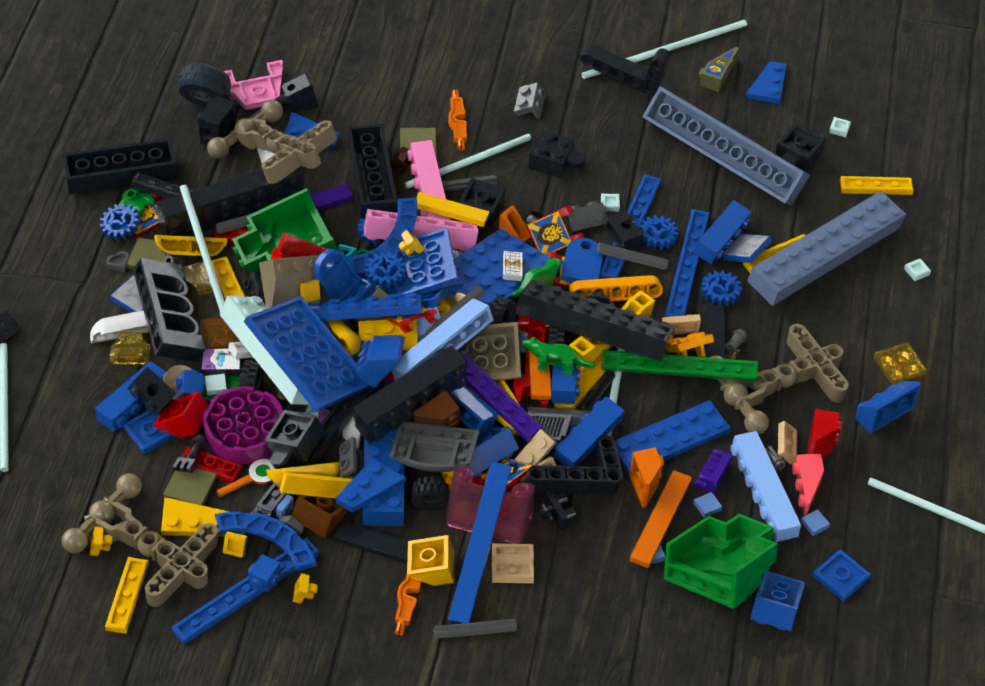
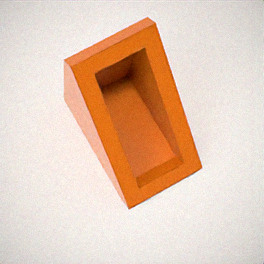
[499,205,531,242]

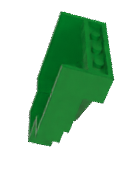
[232,188,338,275]
[664,514,778,609]

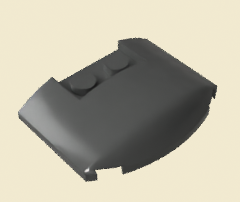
[390,422,479,472]

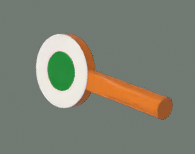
[217,459,274,498]

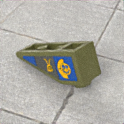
[698,47,739,92]

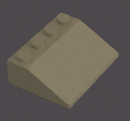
[259,255,329,309]
[457,322,521,381]

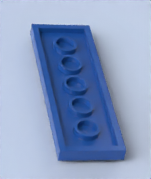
[308,293,422,321]
[615,400,731,475]

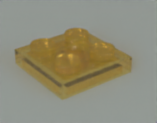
[873,342,927,385]

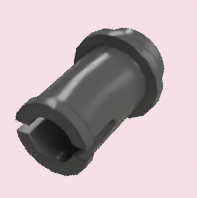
[725,329,747,352]
[765,446,786,471]

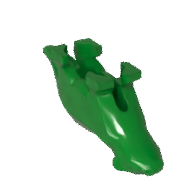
[513,258,563,296]
[522,337,595,375]

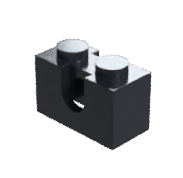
[605,210,644,250]
[127,367,177,415]

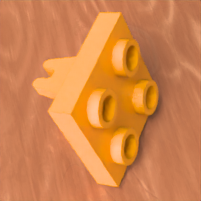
[667,332,714,357]

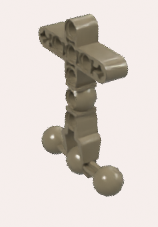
[207,100,337,184]
[709,324,849,435]
[61,473,218,607]

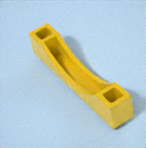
[569,290,655,371]

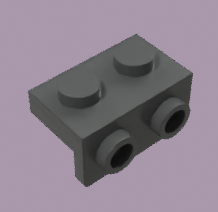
[514,82,546,118]
[565,201,606,232]
[339,437,363,479]

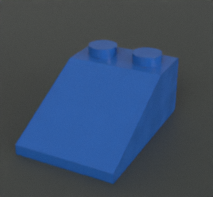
[750,571,805,631]

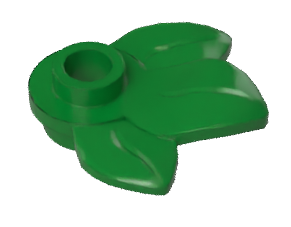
[118,189,155,216]

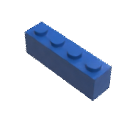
[693,200,751,264]
[95,361,166,432]
[449,385,498,434]
[554,396,625,466]

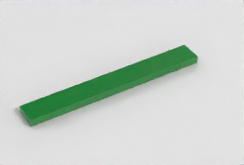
[601,350,758,382]

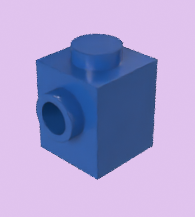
[175,369,205,398]
[248,554,281,592]

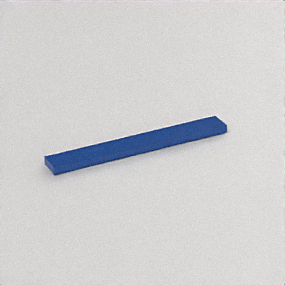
[599,174,661,279]
[665,209,710,317]
[448,461,512,624]
[171,538,319,645]

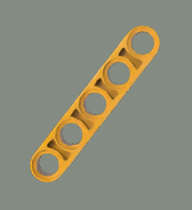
[569,275,663,301]

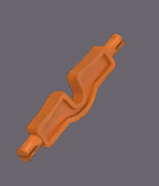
[448,90,467,151]
[395,575,421,636]

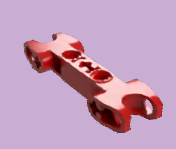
[512,315,552,408]

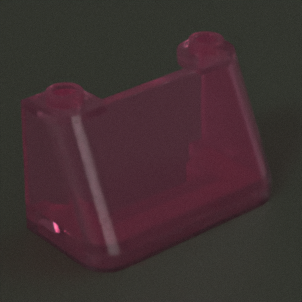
[446,465,535,544]

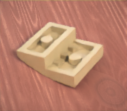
[492,544,534,583]

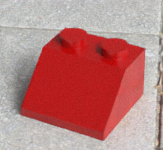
[153,391,209,438]
[807,409,842,458]

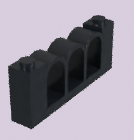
[133,258,205,362]

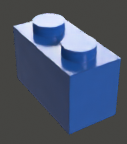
[551,365,580,404]

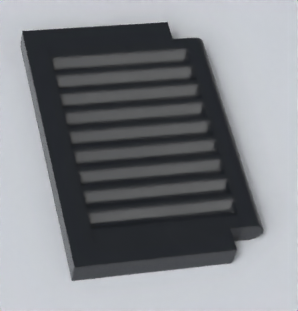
[524,412,573,442]

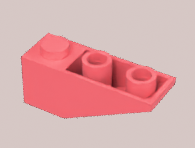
[792,454,824,515]

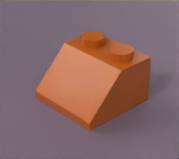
[629,447,664,508]

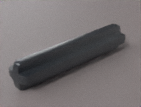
[580,370,615,411]

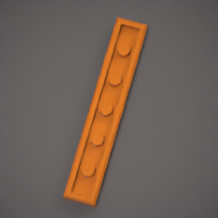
[629,470,692,568]

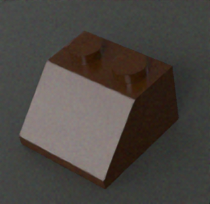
[413,390,461,428]
[291,495,348,538]

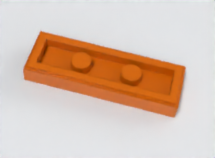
[529,351,551,400]

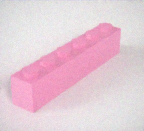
[407,140,451,220]
[364,209,478,252]

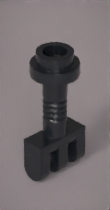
[173,435,207,473]

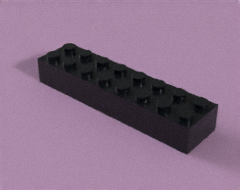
[156,168,303,236]
[515,280,676,362]

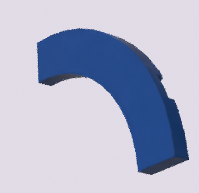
[349,198,418,275]
[215,511,317,571]

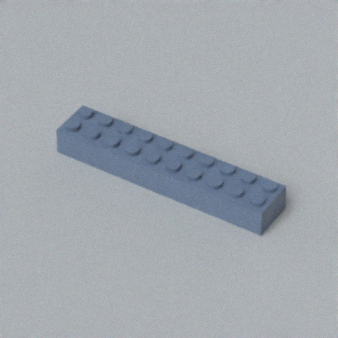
[642,87,810,206]
[747,191,906,306]

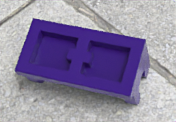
[694,449,732,494]

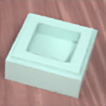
[829,117,851,137]
[601,193,620,212]
[904,259,931,281]
[205,374,227,395]

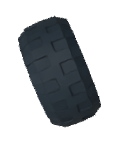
[177,63,231,107]

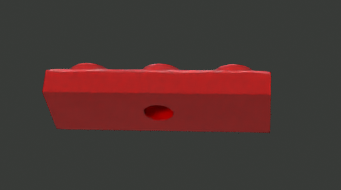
[182,447,242,483]

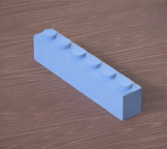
[391,298,493,381]
[731,431,801,542]

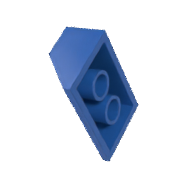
[356,335,405,388]
[855,381,921,434]
[459,427,519,478]

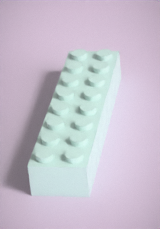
[220,295,310,405]

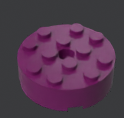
[203,386,283,465]

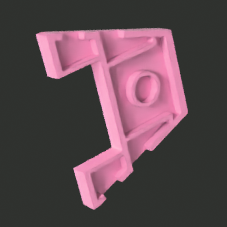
[223,60,283,110]

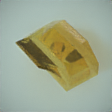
[182,261,213,295]
[110,332,151,364]

